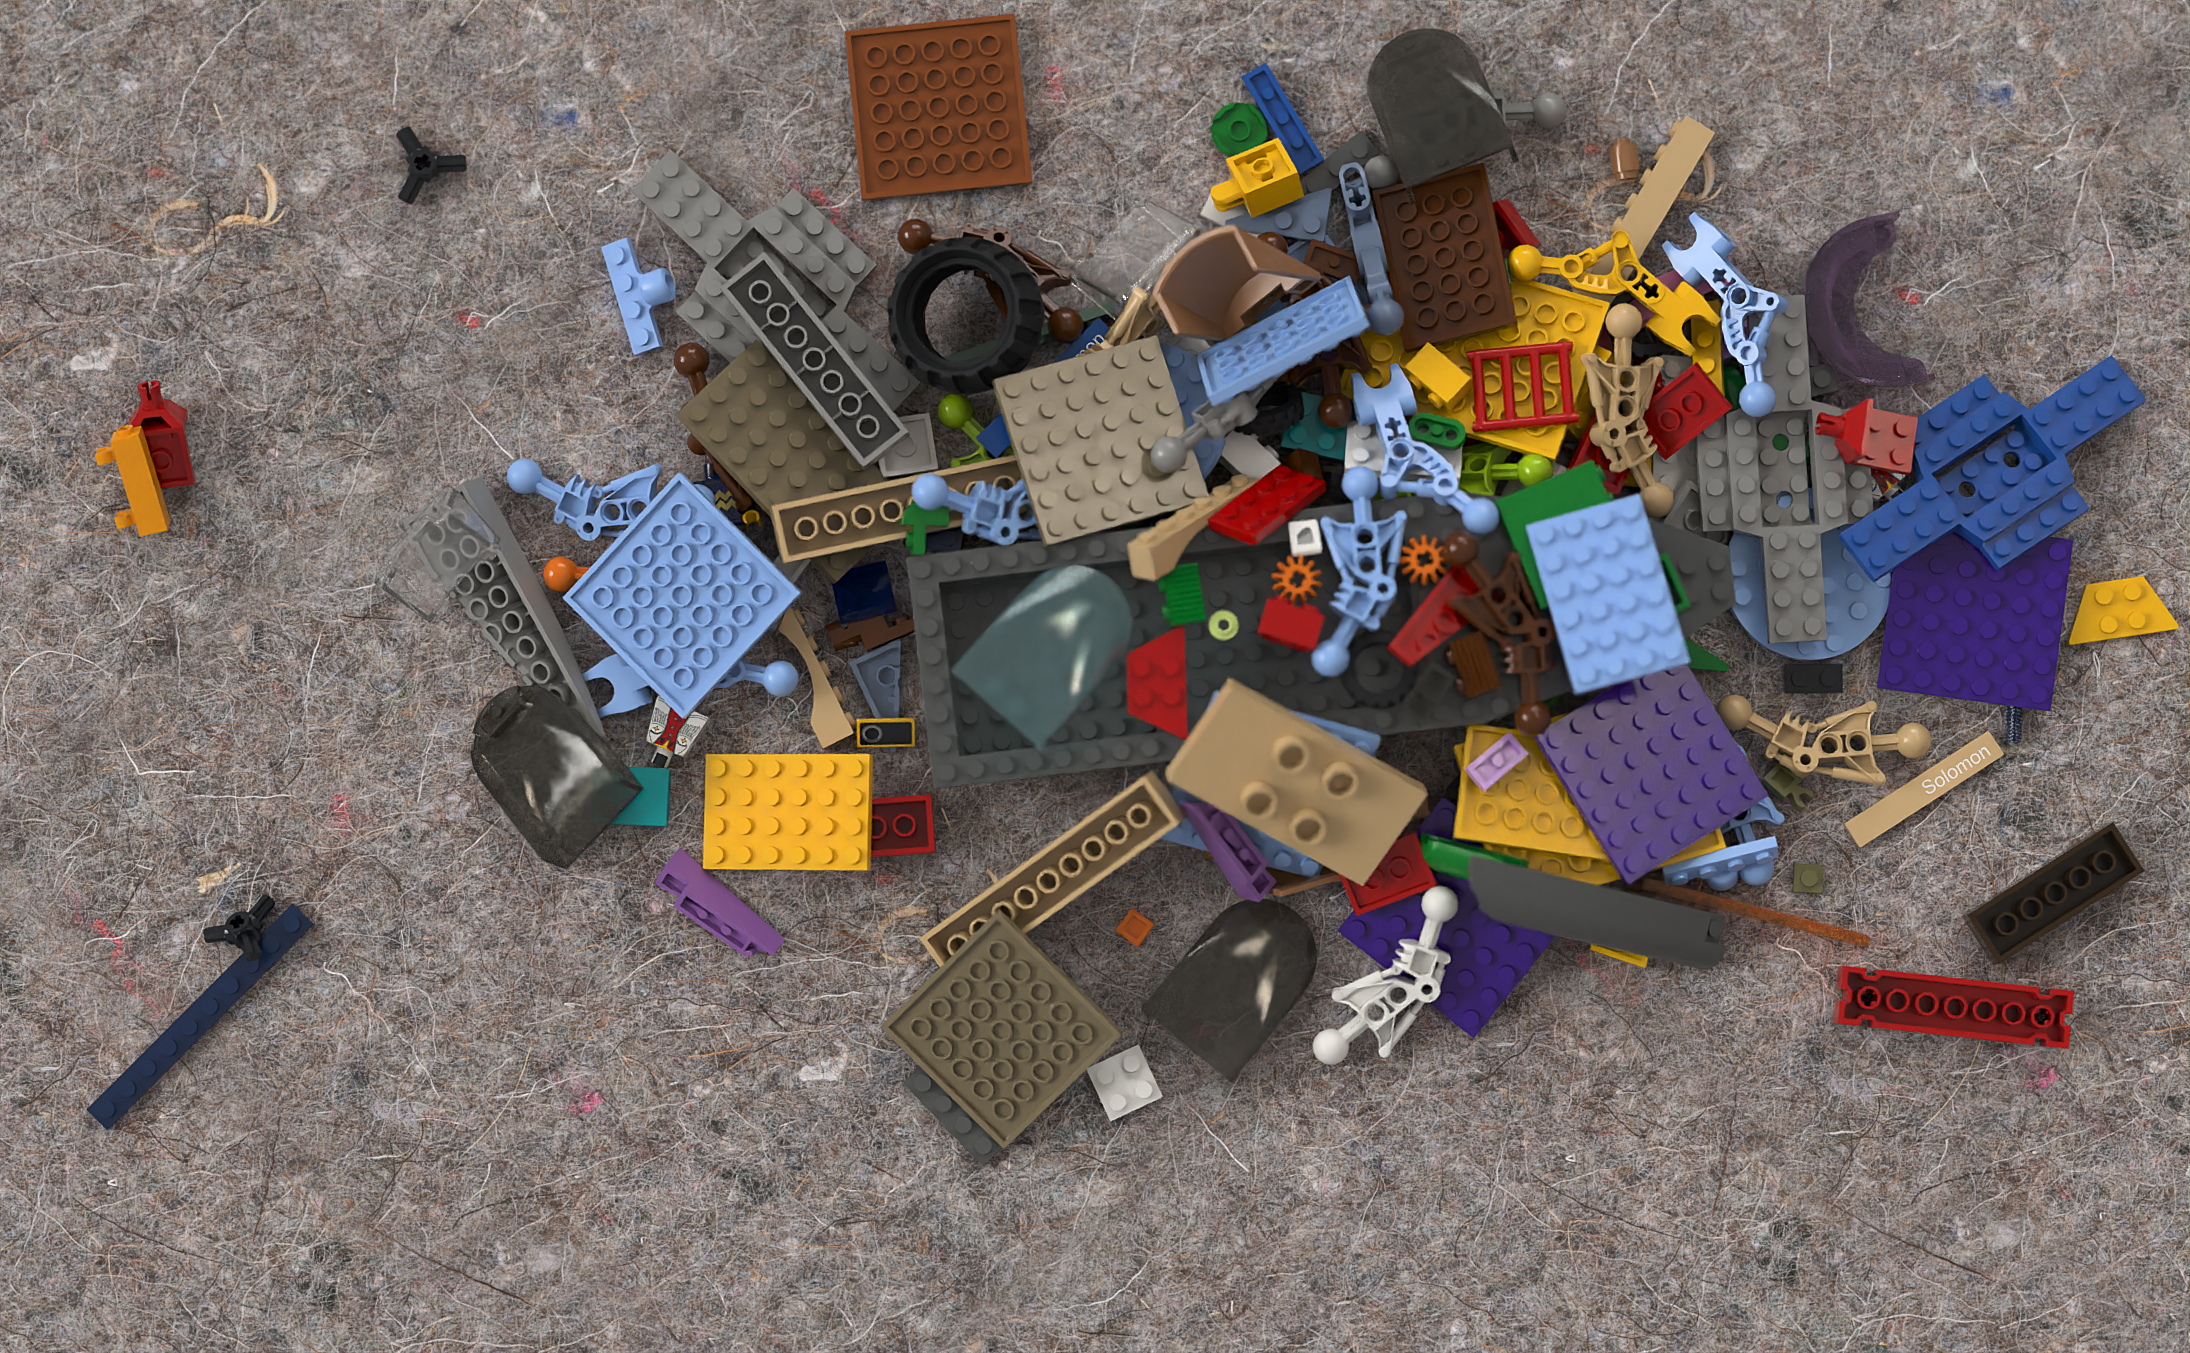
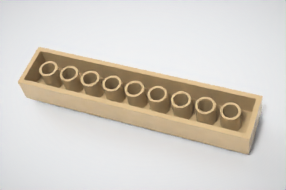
[769,455,1027,564]
[919,770,1187,967]

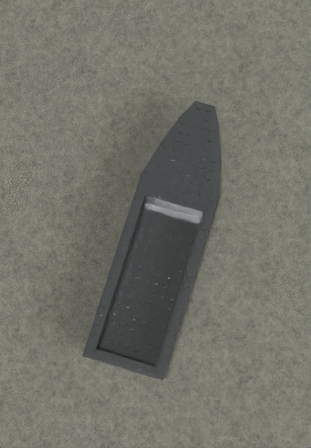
[906,492,1736,790]

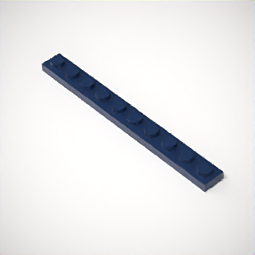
[86,904,314,1130]

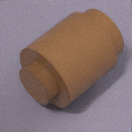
[1608,138,1640,181]

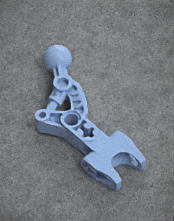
[1662,211,1788,417]
[1351,363,1500,535]
[582,653,799,718]

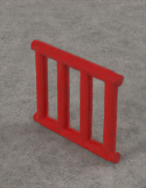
[1466,341,1580,432]

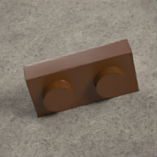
[1303,239,1360,286]

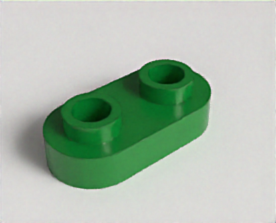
[1409,413,1466,451]

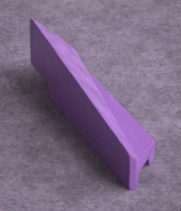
[1179,802,1277,902]
[654,849,784,956]

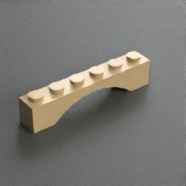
[1127,474,1260,581]
[777,606,857,750]

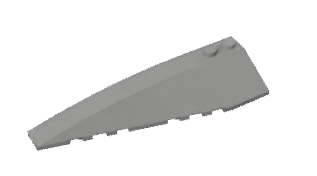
[402,477,606,748]

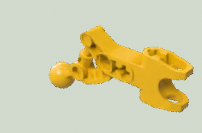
[1507,230,1722,357]

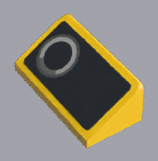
[857,717,915,747]

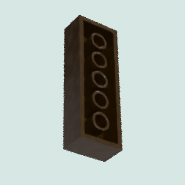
[1962,822,2144,965]

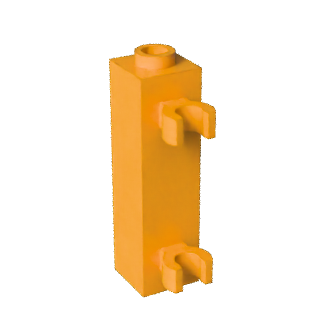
[95,425,171,537]

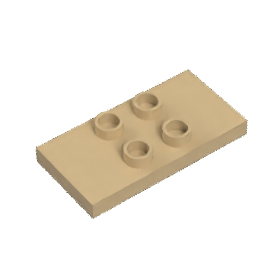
[1166,678,1428,886]

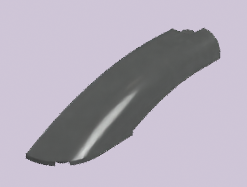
[1469,855,1726,970]

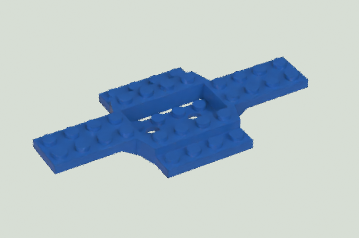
[1838,355,2147,583]

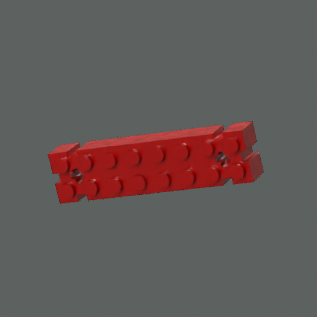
[1833,966,2074,1049]

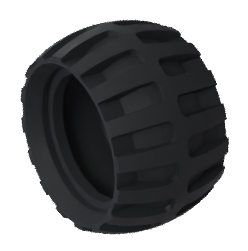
[887,237,1045,394]

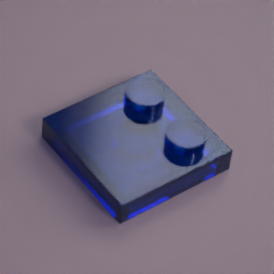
[832,561,897,624]

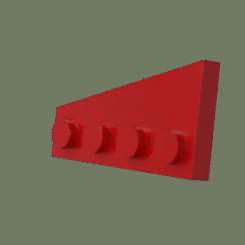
[1386,565,1501,667]

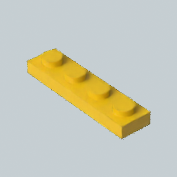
[1691,300,1725,397]

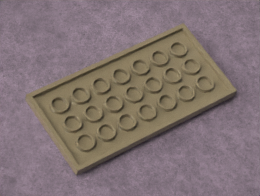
[675,339,889,584]

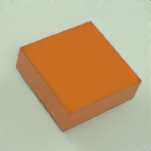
[1115,908,1155,948]

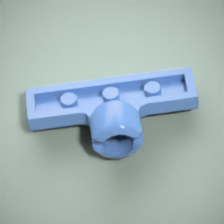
[601,238,676,356]
[1662,836,1778,891]

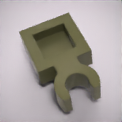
[1761,762,1814,812]

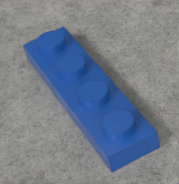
[1241,63,1324,176]

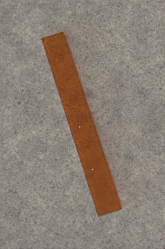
[1640,878,1870,948]

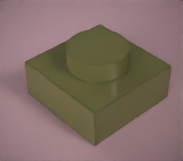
[1792,863,1824,894]

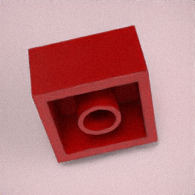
[1256,595,1325,654]

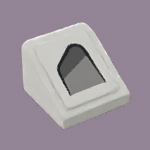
[1288,519,1322,557]

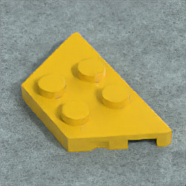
[2067,576,2179,646]

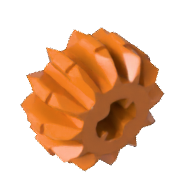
[1399,535,1448,586]
[1272,555,1322,605]

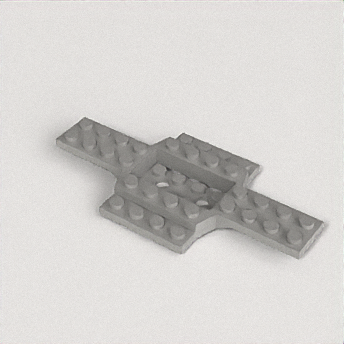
[631,150,921,412]
[1695,295,1873,644]

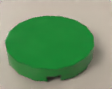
[1211,102,1268,157]

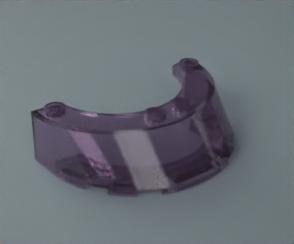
[1802,211,1936,387]

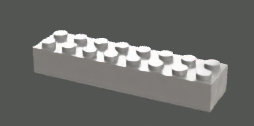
[719,252,910,471]

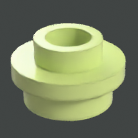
[1209,611,1238,640]

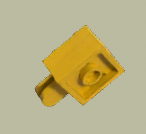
[1211,138,1305,218]

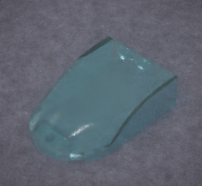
[951,565,1132,751]

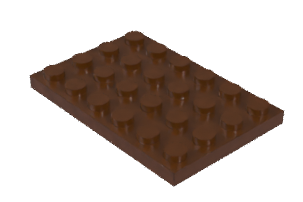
[1373,162,1518,353]

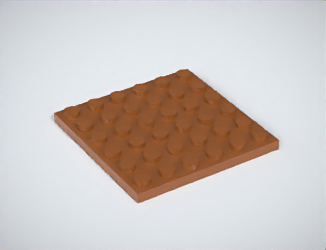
[845,13,1032,201]

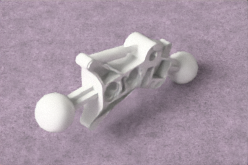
[1312,886,1459,1065]

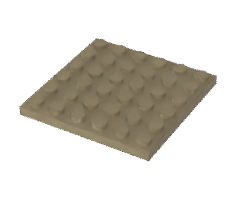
[992,335,1209,547]
[881,909,1124,1149]

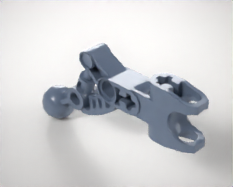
[1339,162,1404,335]

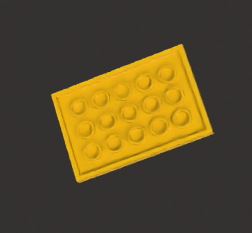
[1453,724,1610,862]
[703,754,873,871]

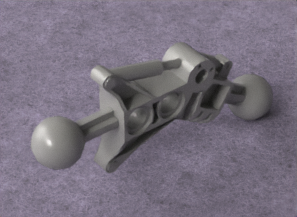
[1364,85,1567,190]
[1150,363,1297,473]

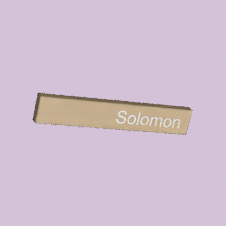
[1843,730,2004,848]

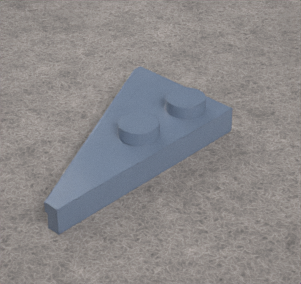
[1225,188,1332,242]
[849,638,901,753]

